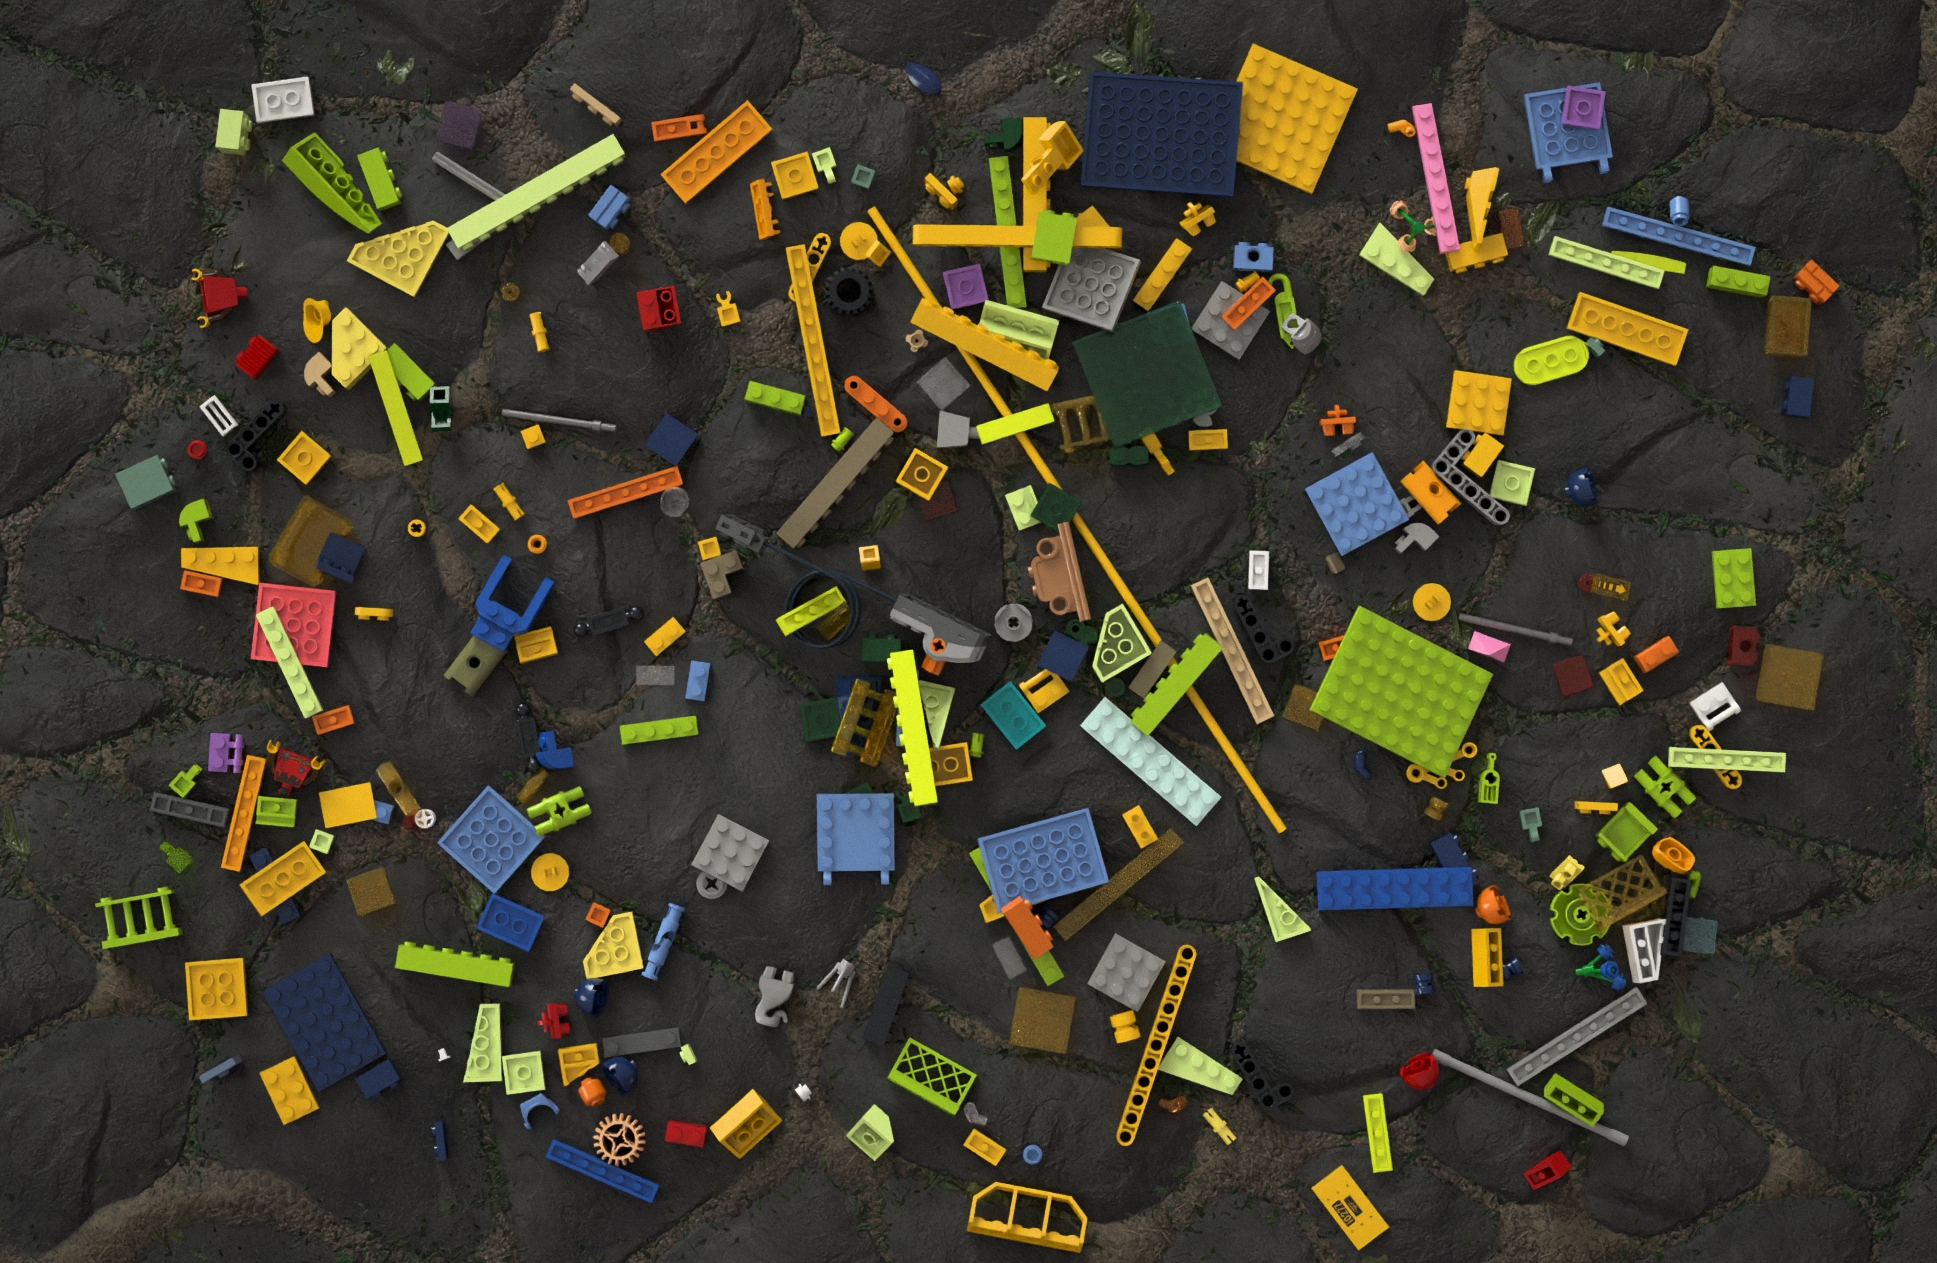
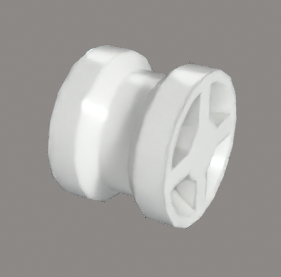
[415,809,436,828]

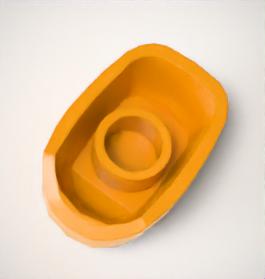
[1652,837,1695,875]

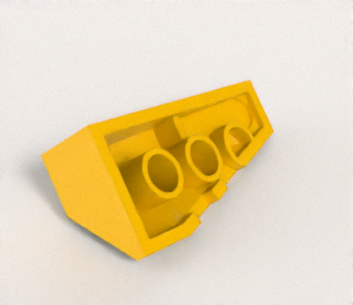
[1464,167,1499,252]

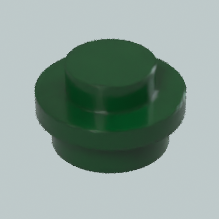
[1106,678,1125,697]

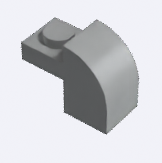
[1394,523,1439,554]

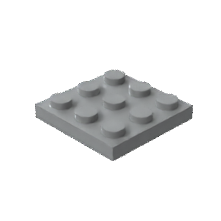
[1191,281,1270,360]
[691,814,769,892]
[1087,933,1166,1012]

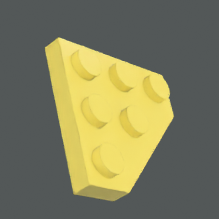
[583,911,644,979]

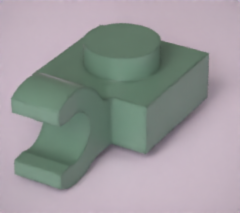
[1519,807,1542,842]

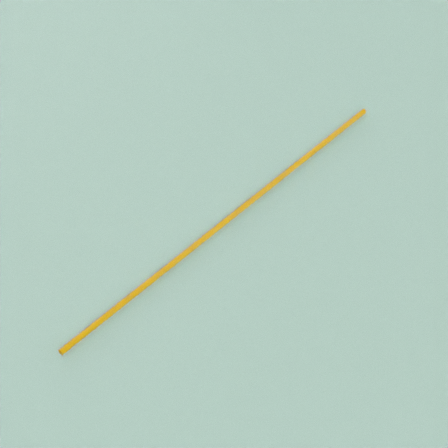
[867,206,1287,833]

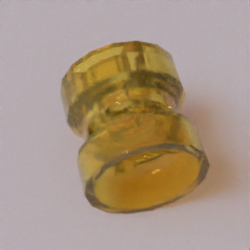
[610,233,631,255]
[1424,796,1449,822]

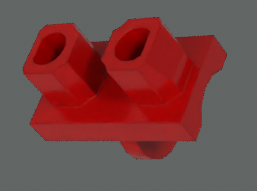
[537,1003,570,1039]

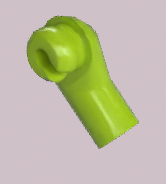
[1687,870,1701,899]

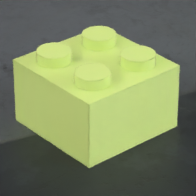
[215,109,252,156]

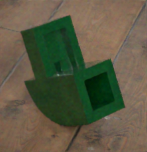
[984,117,1022,152]
[430,386,453,432]

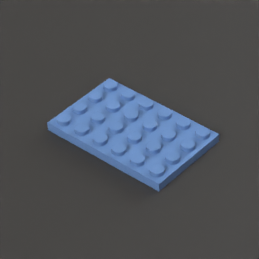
[977,808,1109,913]

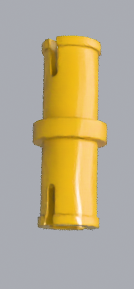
[529,312,550,352]
[493,483,525,521]

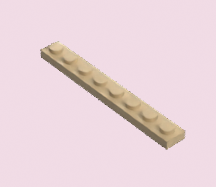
[1191,578,1274,724]

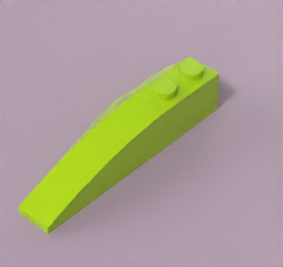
[282,132,382,234]

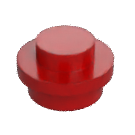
[188,440,207,459]

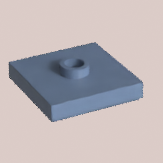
[199,1055,243,1083]

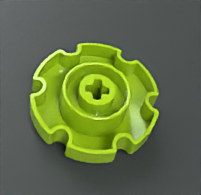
[1550,883,1612,945]

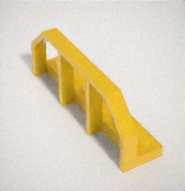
[967,1182,1087,1253]

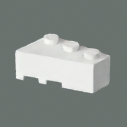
[1622,919,1666,983]

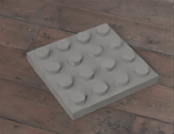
[1042,248,1141,332]

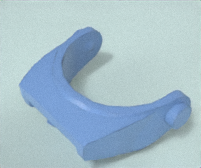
[520,1093,560,1130]

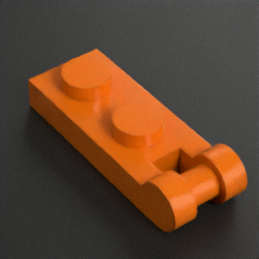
[651,114,707,142]

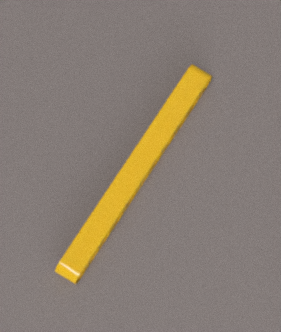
[913,225,1122,248]
[1116,944,1196,1146]

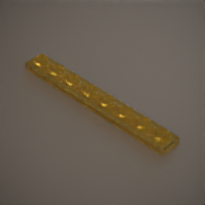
[1053,828,1184,941]

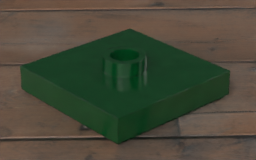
[1030,482,1083,532]
[800,698,843,742]

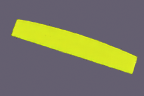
[1611,251,1686,274]

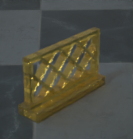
[1577,854,1668,932]

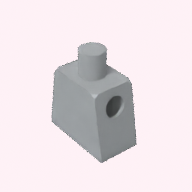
[937,411,980,449]

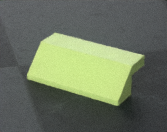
[979,300,1059,360]

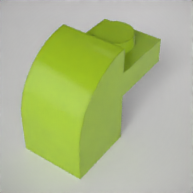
[179,499,213,543]

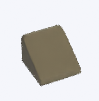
[1324,552,1345,575]

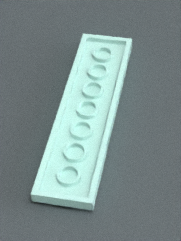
[1080,697,1221,826]

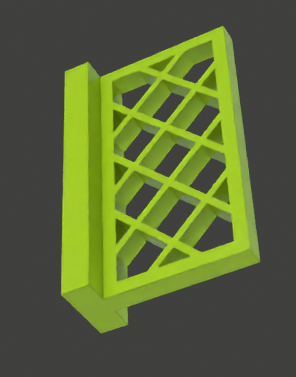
[887,1037,977,1116]

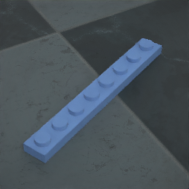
[1602,207,1756,266]

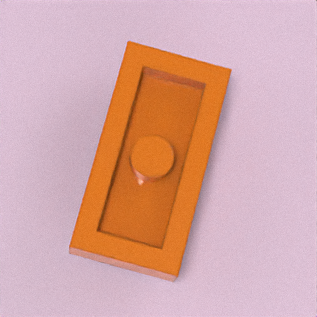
[180,570,223,597]
[312,705,355,735]

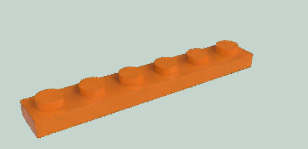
[568,466,684,519]

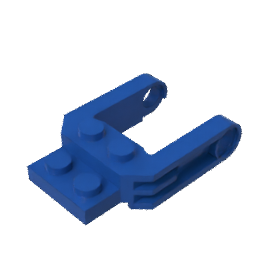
[470,555,555,652]

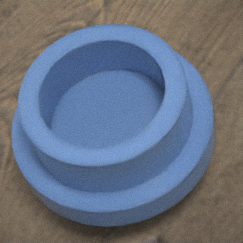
[1023,1145,1042,1164]

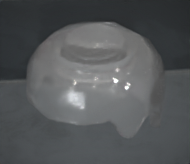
[660,486,690,517]

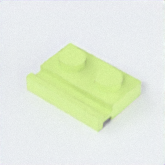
[1005,485,1040,531]

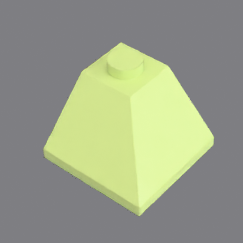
[846,1104,894,1161]

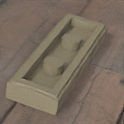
[1128,640,1177,698]
[1357,989,1415,1009]

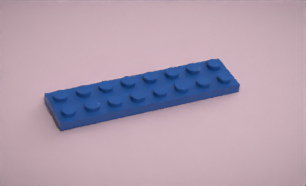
[1317,867,1473,910]

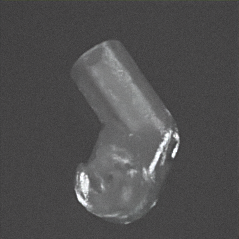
[964,1102,988,1126]

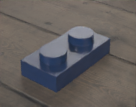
[432,1120,449,1161]

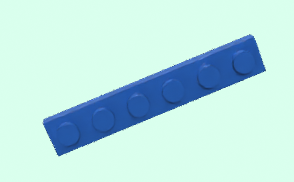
[546,1139,660,1203]

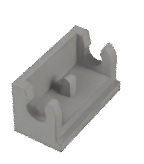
[577,241,619,285]

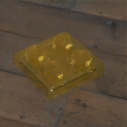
[346,867,395,916]

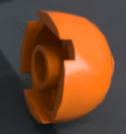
[1475,885,1511,924]

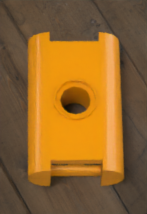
[1400,460,1462,524]

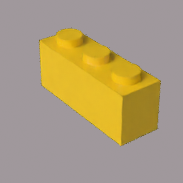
[1445,233,1508,274]
[1471,928,1503,987]

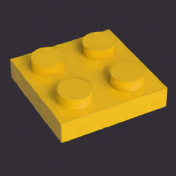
[771,151,819,200]
[925,173,958,210]
[277,431,332,485]

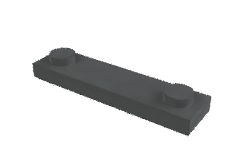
[150,792,230,828]
[602,1027,682,1057]

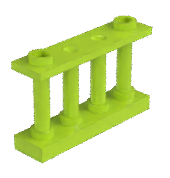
[95,886,183,949]

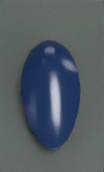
[905,62,941,95]

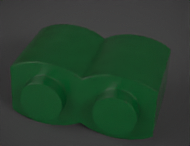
[1109,446,1149,467]

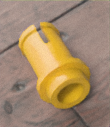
[1235,271,1260,293]

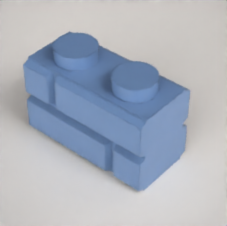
[588,185,631,231]

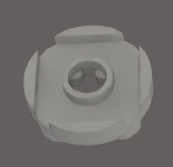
[994,604,1033,642]

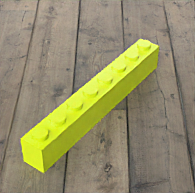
[887,650,938,807]

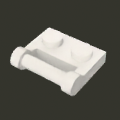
[1689,682,1741,732]

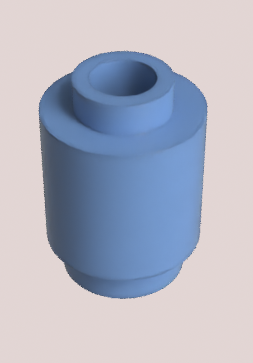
[1669,196,1690,226]

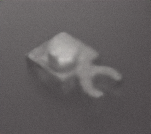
[1331,432,1364,457]

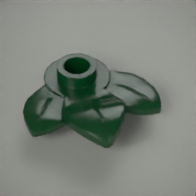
[1062,618,1098,646]

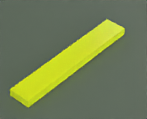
[368,350,423,466]

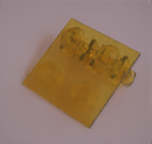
[1282,684,1323,730]

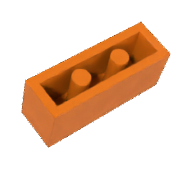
[1001,896,1053,960]

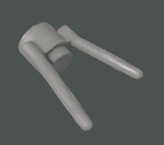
[817,959,856,1008]

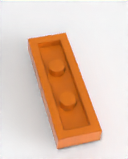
[1221,277,1276,331]

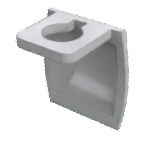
[1281,313,1322,355]

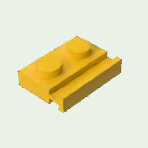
[514,626,558,664]
[1599,658,1644,705]
[1575,801,1618,815]

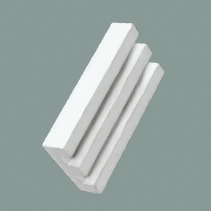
[199,395,239,437]

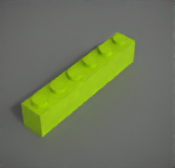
[1131,633,1224,736]
[395,942,515,987]

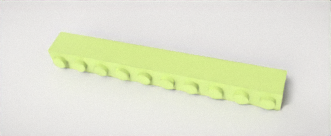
[446,134,625,251]

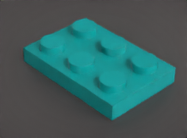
[981,681,1046,750]

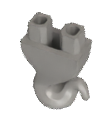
[755,966,794,1027]

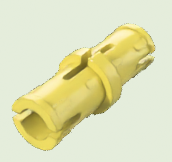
[1202,1108,1237,1145]

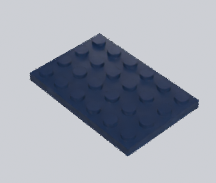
[262,953,387,1092]

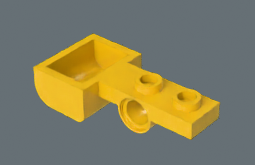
[1021,121,1084,194]

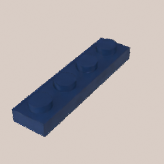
[249,847,302,924]

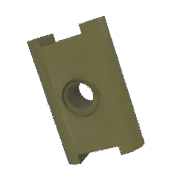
[444,636,507,697]

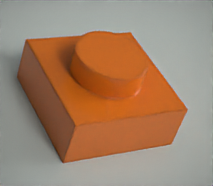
[585,902,611,928]

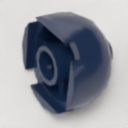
[1565,467,1598,506]
[574,978,609,1017]
[601,1056,638,1096]

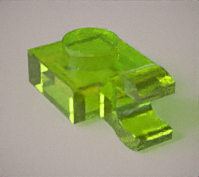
[159,841,194,874]

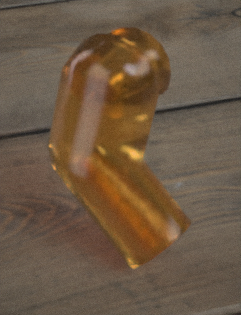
[1158,1096,1187,1113]

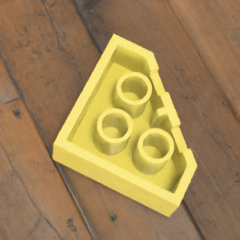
[332,307,388,390]

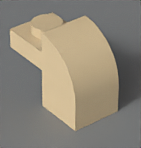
[304,352,336,397]

